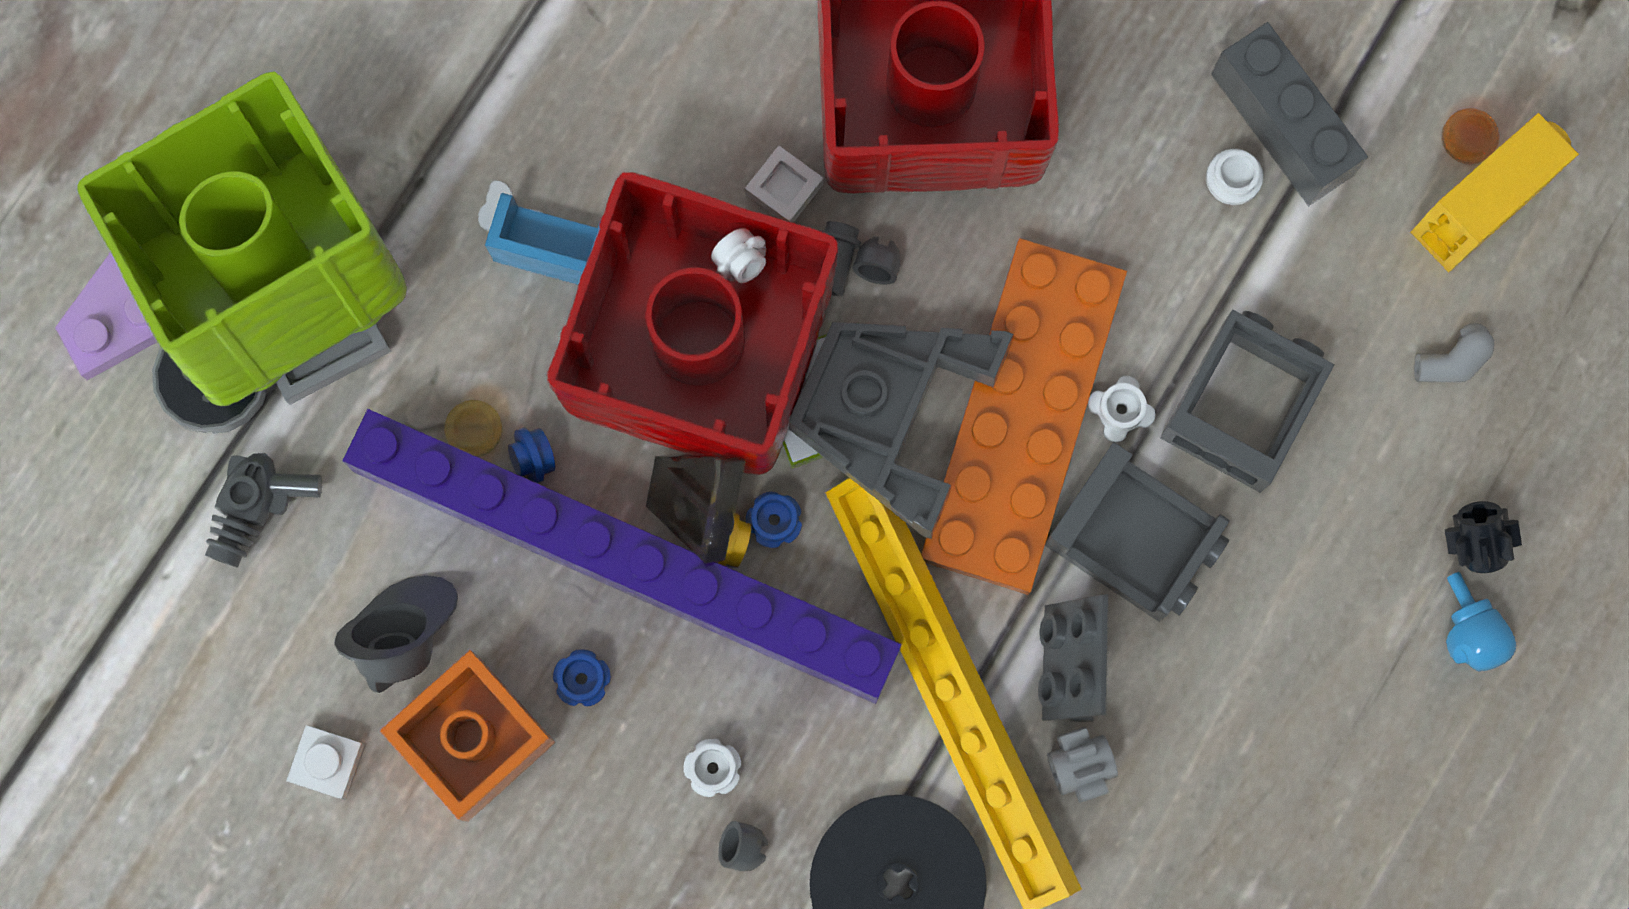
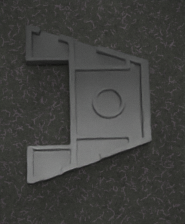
[789,322,1013,539]

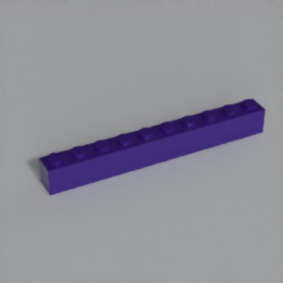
[342,408,902,704]

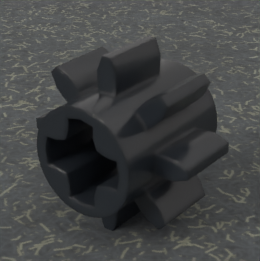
[1445,501,1522,573]

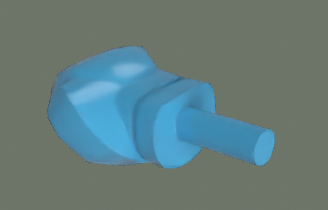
[1446,572,1517,672]

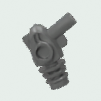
[205,453,322,568]

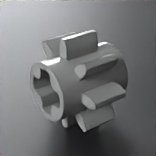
[1047,727,1118,803]

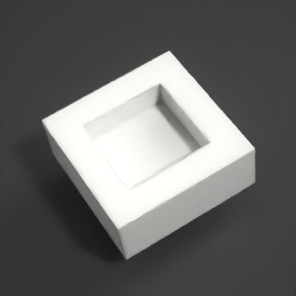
[745,145,824,223]
[286,725,365,800]

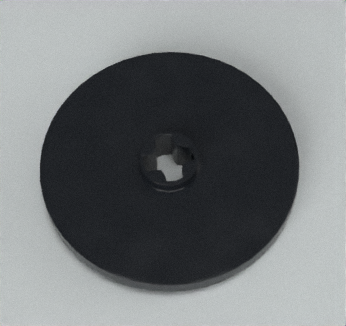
[809,795,986,909]

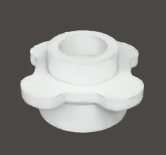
[1088,376,1155,443]

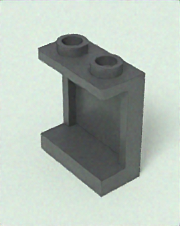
[1045,442,1230,622]

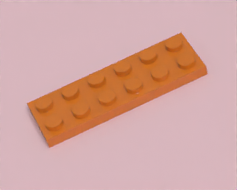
[921,238,1127,595]

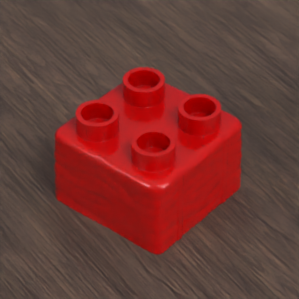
[817,0,1059,194]
[547,172,838,475]

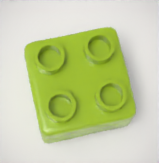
[77,71,407,406]

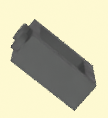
[1160,309,1335,493]

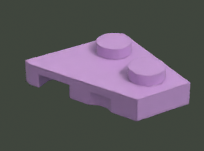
[55,252,158,380]

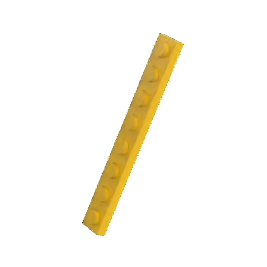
[825,478,1082,909]

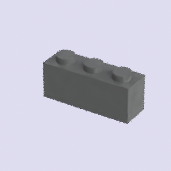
[1211,22,1368,207]

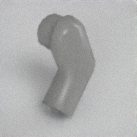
[1414,323,1494,382]

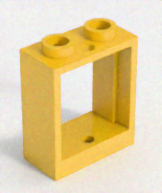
[1410,113,1579,273]

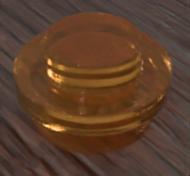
[1441,108,1499,164]

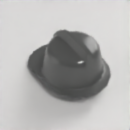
[334,575,458,693]

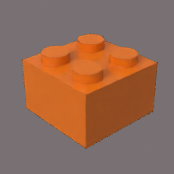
[380,650,556,822]

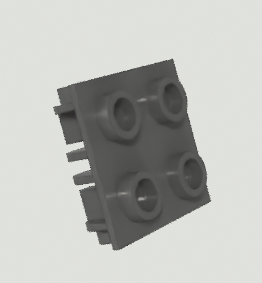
[1038,594,1108,722]

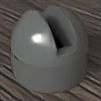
[853,236,901,285]
[718,821,768,871]

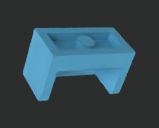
[485,193,600,285]

